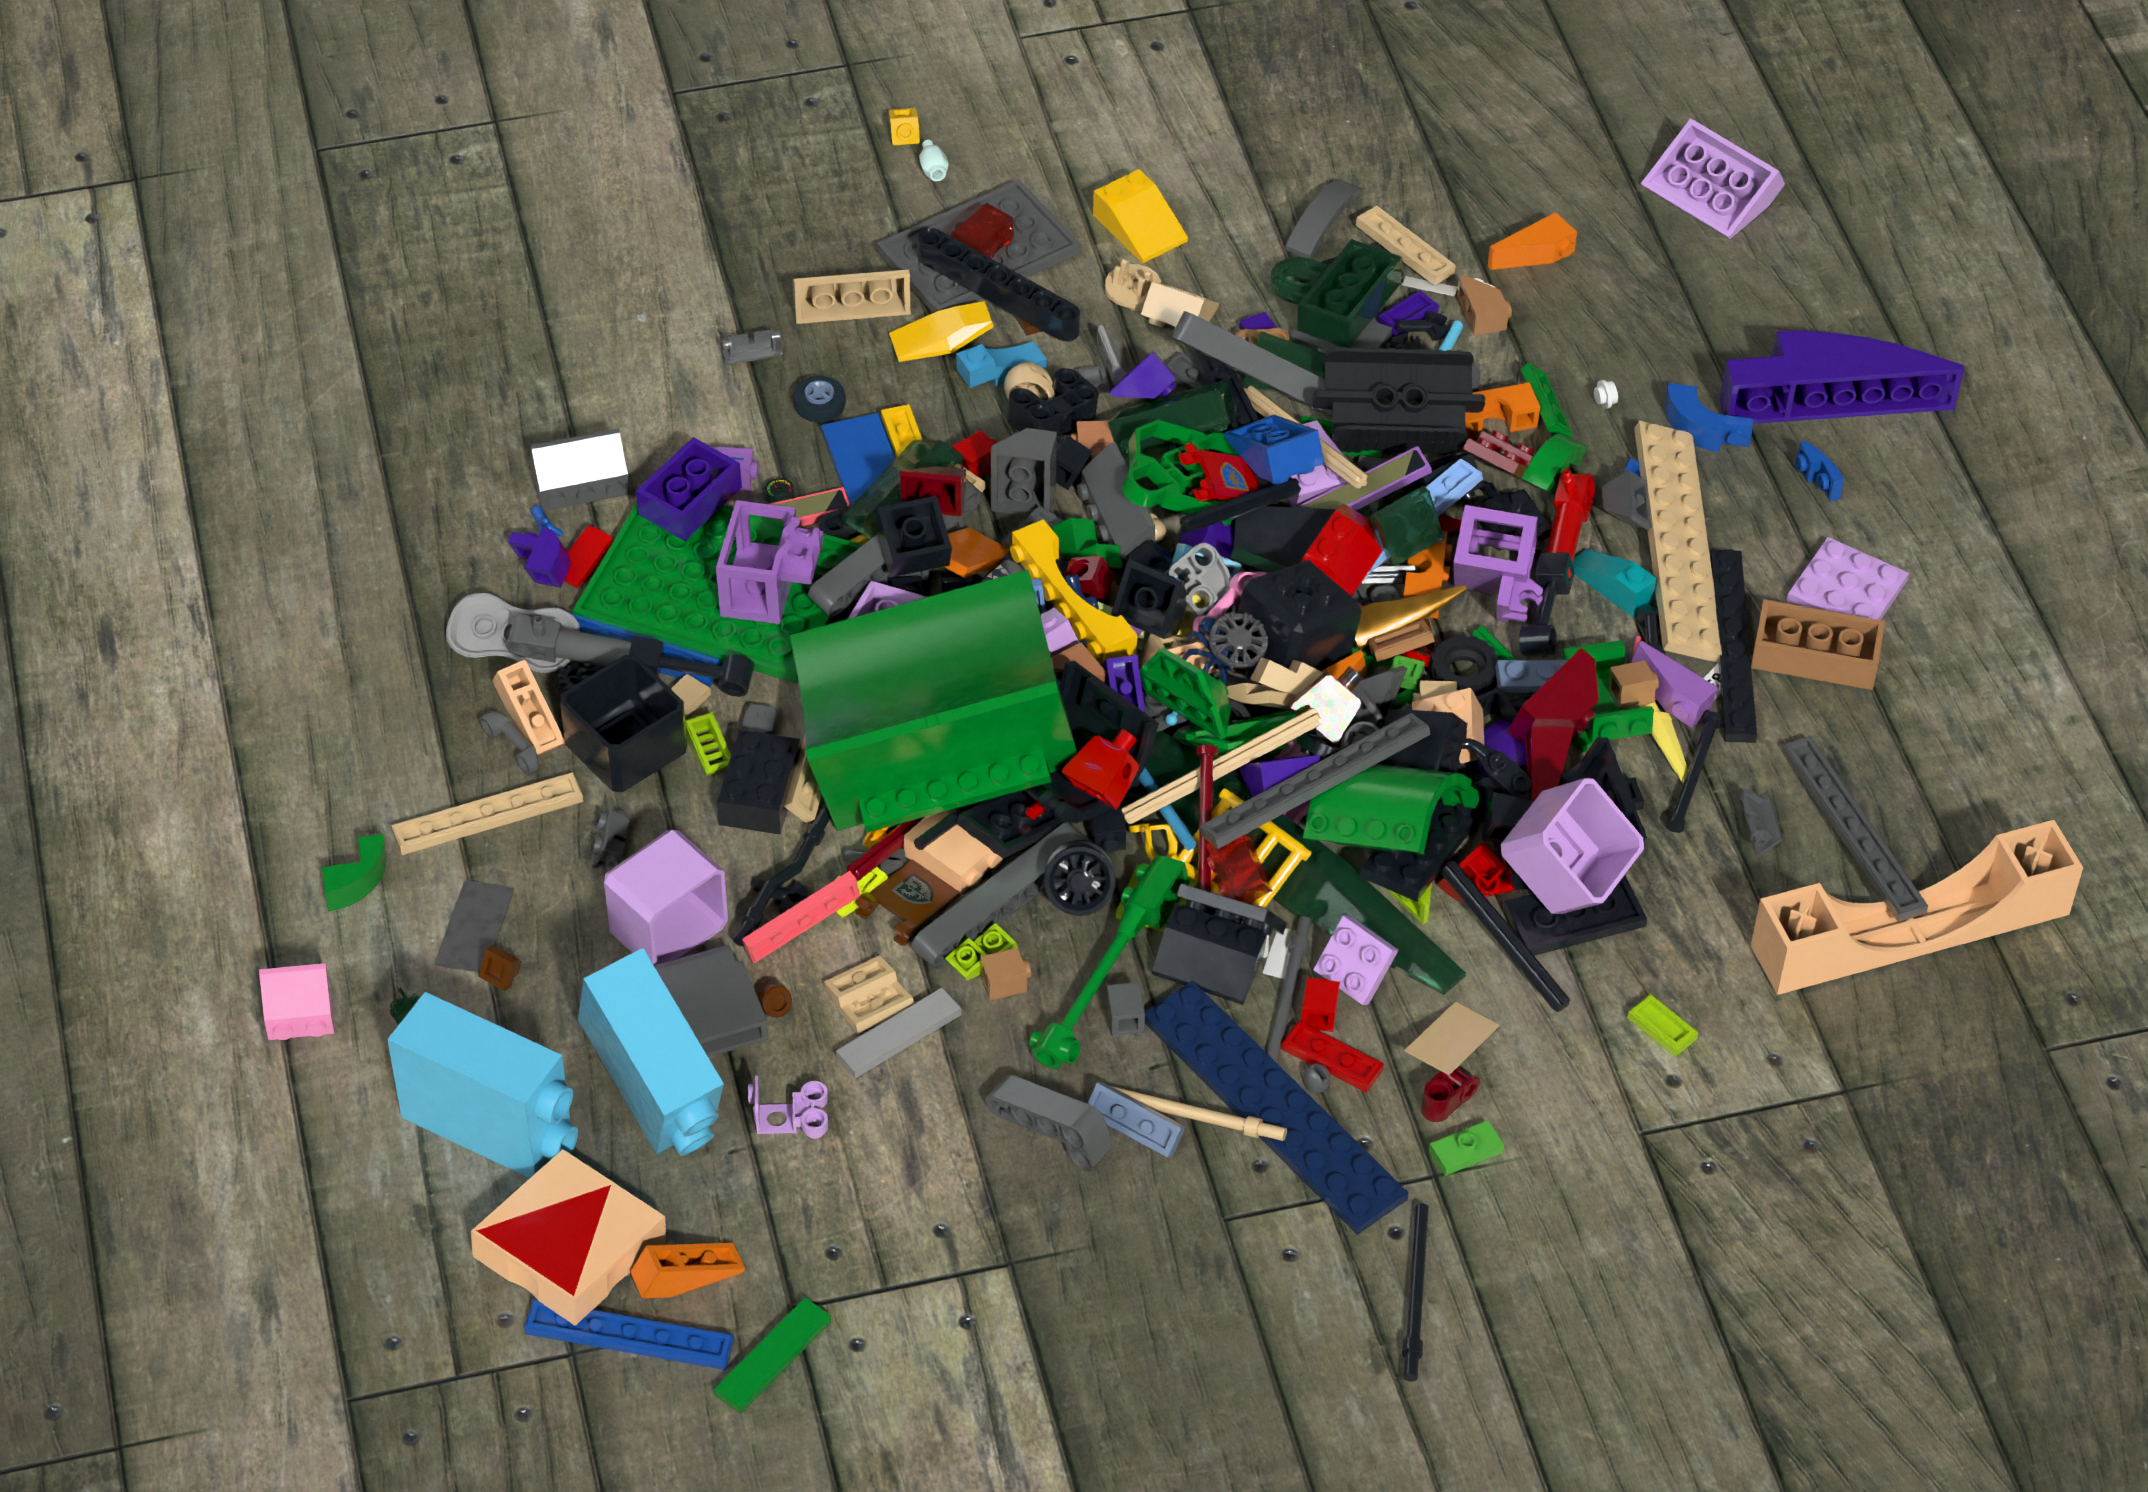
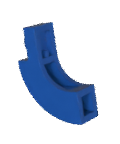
[1665,383,1753,452]

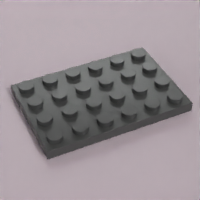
[877,179,1081,313]

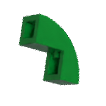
[1521,433,1589,495]
[1052,518,1123,571]
[322,834,387,912]

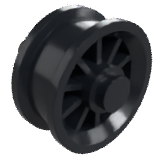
[1044,840,1115,916]

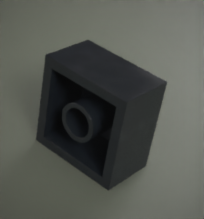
[875,496,952,577]

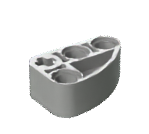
[1165,543,1236,635]

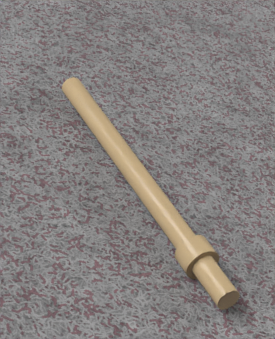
[1111,1086,1287,1141]

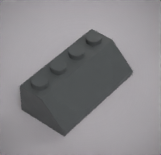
[1077,442,1155,575]

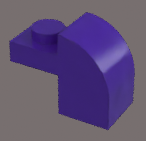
[508,527,570,588]

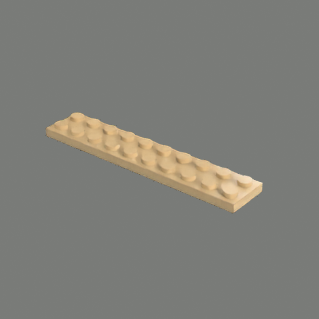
[1634,420,1722,663]

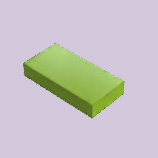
[1627,994,1699,1057]

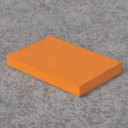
[945,527,1009,578]

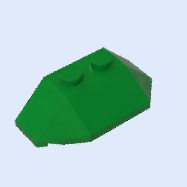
[1139,647,1231,740]
[1176,710,1299,762]

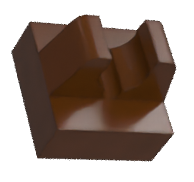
[478,945,522,991]

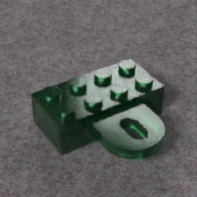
[1270,239,1402,348]

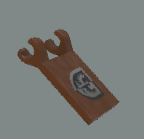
[855,859,960,946]

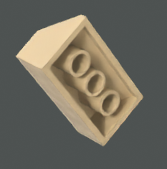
[792,269,911,324]

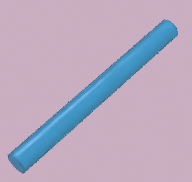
[1138,768,1197,850]

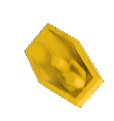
[889,301,994,362]

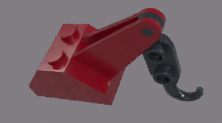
[1458,648,1599,800]

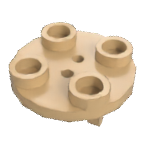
[1105,259,1161,312]

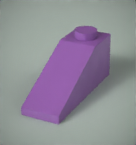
[1632,641,1718,728]

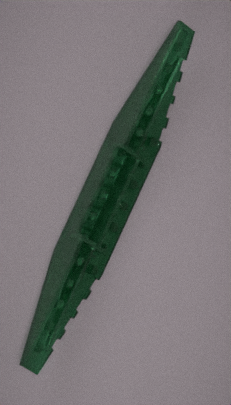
[1140,731,1466,995]

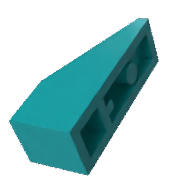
[1573,549,1657,617]

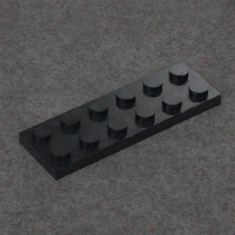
[1360,779,1484,902]

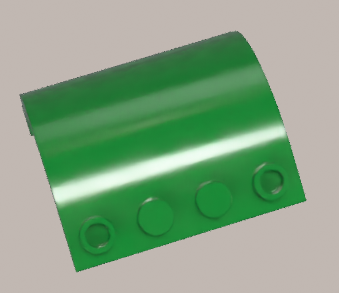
[1303,764,1479,855]

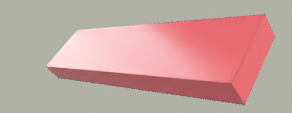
[742,871,860,964]

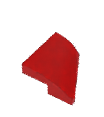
[1437,842,1519,903]

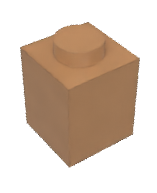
[1608,660,1659,710]
[981,948,1031,1001]

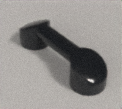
[1636,604,1666,655]

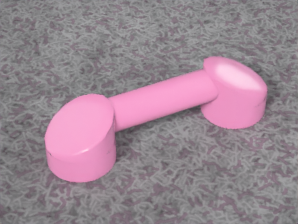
[1193,572,1257,633]

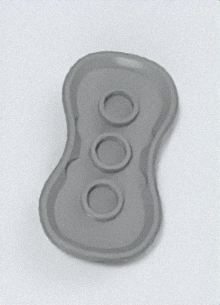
[446,593,580,673]

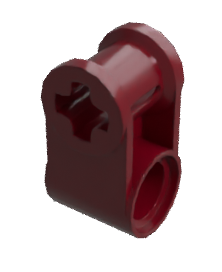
[1421,1067,1480,1122]

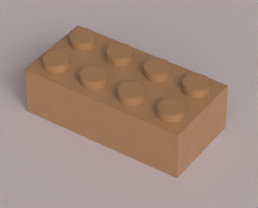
[1751,599,1885,690]

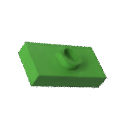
[1429,1120,1504,1176]

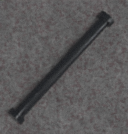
[1666,711,1722,833]

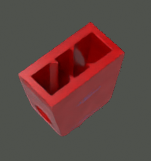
[1061,729,1139,810]

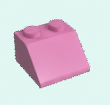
[259,963,334,1040]

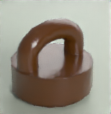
[758,984,792,1018]

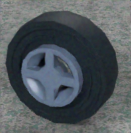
[793,376,846,423]

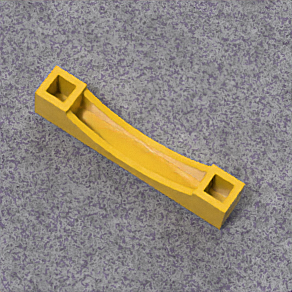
[1010,519,1137,667]

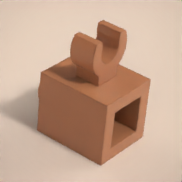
[1071,420,1114,463]

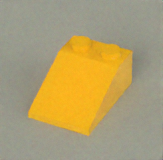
[1093,169,1188,264]

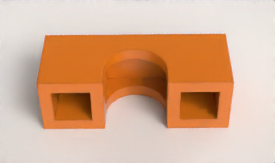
[1465,383,1540,439]
[1403,529,1452,618]

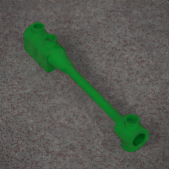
[1029,855,1190,1069]

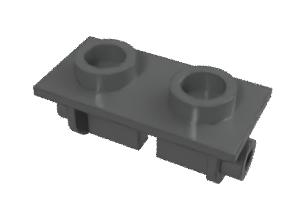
[720,328,783,365]
[1739,789,1783,856]
[590,801,630,868]

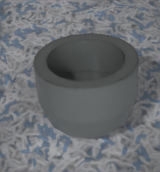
[1303,1063,1330,1093]

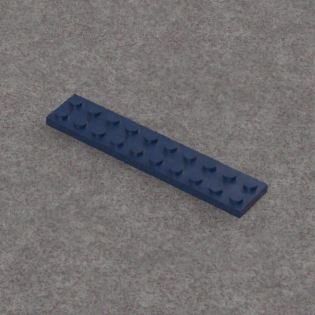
[1144,981,1409,1235]

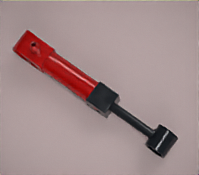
[1519,469,1595,656]

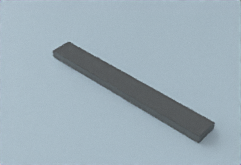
[1199,713,1431,849]
[1782,736,1928,922]

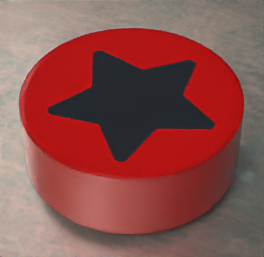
[1402,646,1434,667]

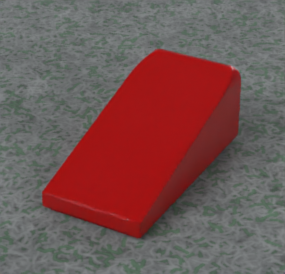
[564,525,613,588]

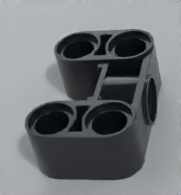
[1006,368,1099,436]

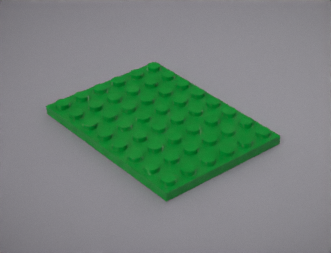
[572,502,863,684]

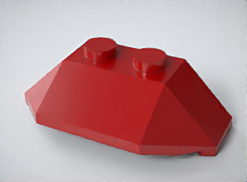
[1300,503,1383,596]

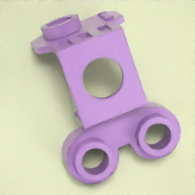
[748,1074,828,1139]

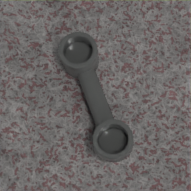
[479,711,539,776]

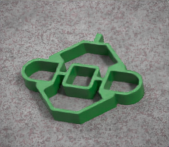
[1122,419,1241,526]

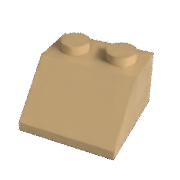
[1141,282,1220,328]

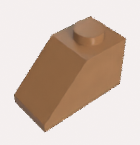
[1457,275,1512,336]

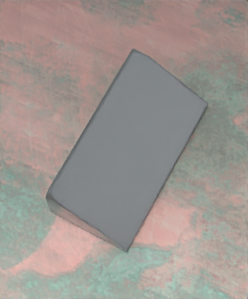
[1097,325,1130,386]

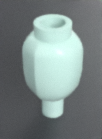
[919,140,949,181]

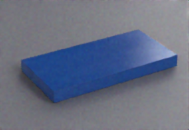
[821,413,901,510]

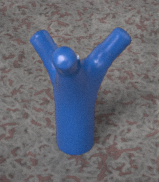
[531,505,563,536]

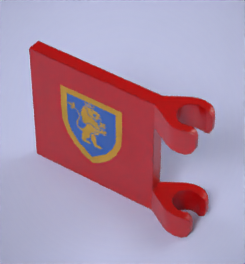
[1178,443,1260,501]

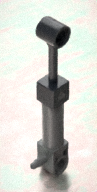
[506,615,755,697]

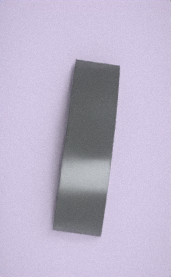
[1285,179,1363,260]

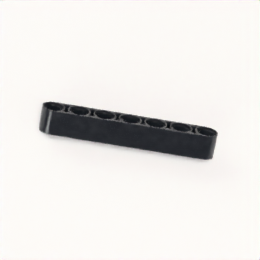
[918,228,1080,342]

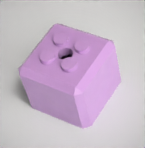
[1501,778,1644,914]
[604,830,728,966]

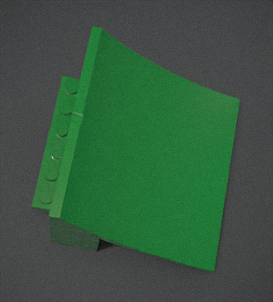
[790,570,1077,833]

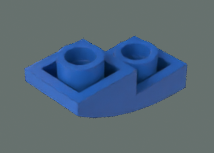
[1794,441,1844,501]

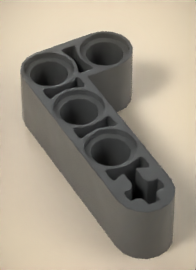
[985,1074,1113,1172]

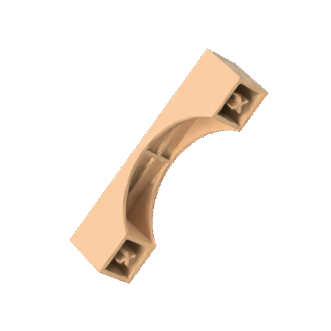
[1751,820,2083,995]

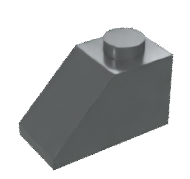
[1602,470,1651,531]
[1359,665,1408,716]

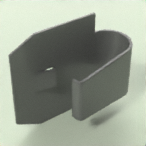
[742,704,776,734]

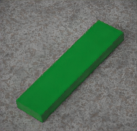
[714,1297,831,1414]

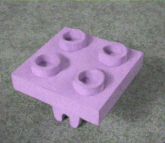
[1313,915,1398,1005]

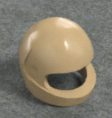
[1004,362,1055,401]

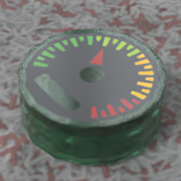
[765,478,795,504]

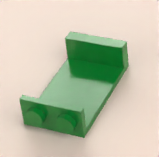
[1562,640,1654,743]

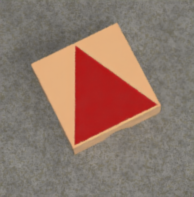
[471,1149,666,1326]

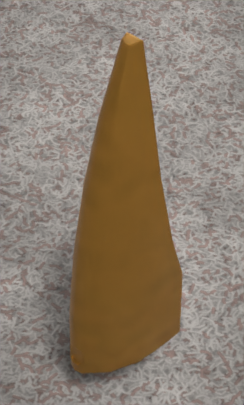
[1355,585,1467,650]

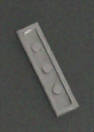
[836,988,961,1079]

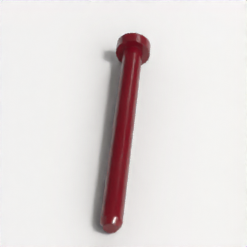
[1196,745,1218,892]

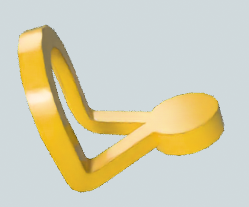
[1129,823,1178,861]

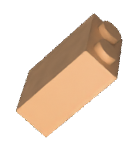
[904,808,1003,896]

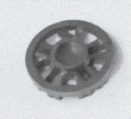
[1209,612,1268,668]

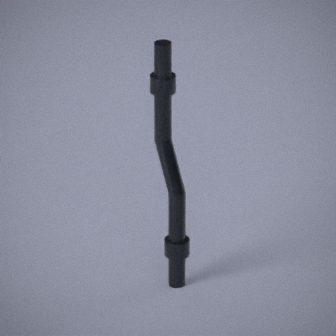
[733,808,831,946]

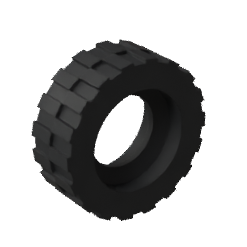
[1430,635,1499,697]

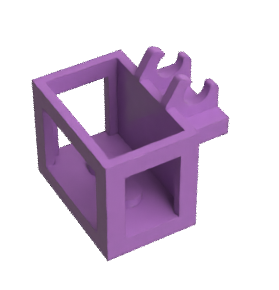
[716,500,824,624]
[1454,505,1543,622]

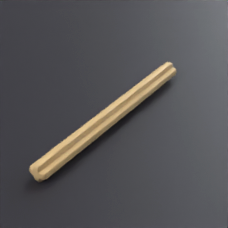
[1244,386,1368,489]
[1122,708,1322,824]

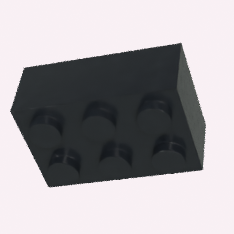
[717,730,801,835]

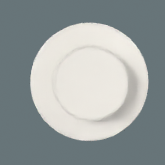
[1594,380,1618,409]

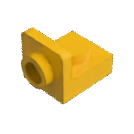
[888,107,920,145]

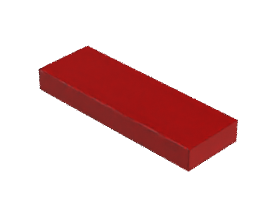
[1281,1021,1384,1093]

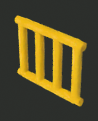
[1171,788,1312,909]

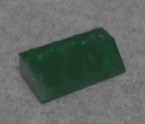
[1108,379,1234,457]
[841,440,963,540]

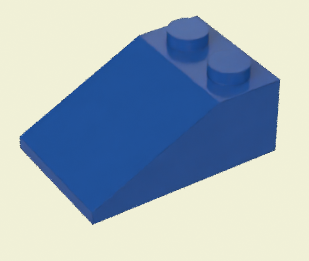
[1224,415,1325,484]

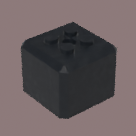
[1235,560,1362,671]
[560,655,687,792]

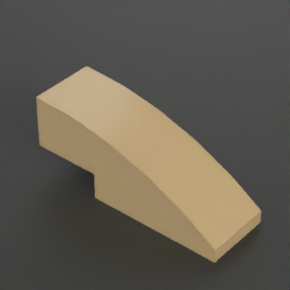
[1250,657,1337,695]

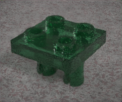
[1370,486,1444,567]

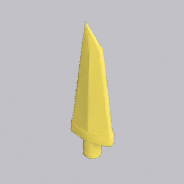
[1644,701,1688,783]

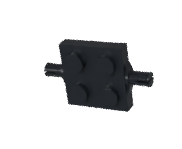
[1472,482,1552,559]

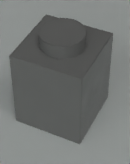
[1106,982,1145,1036]

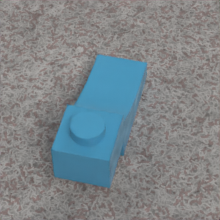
[956,341,1047,388]

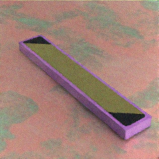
[1297,446,1432,510]

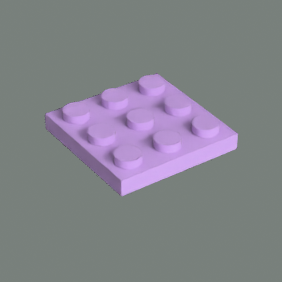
[1787,537,1909,620]

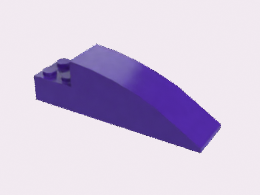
[1719,331,1964,424]

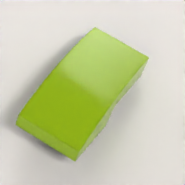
[945,923,1018,981]

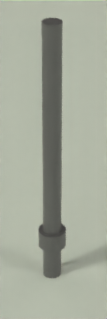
[1267,916,1311,1063]

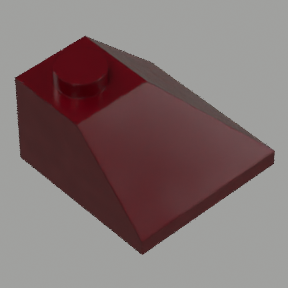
[900,467,966,516]

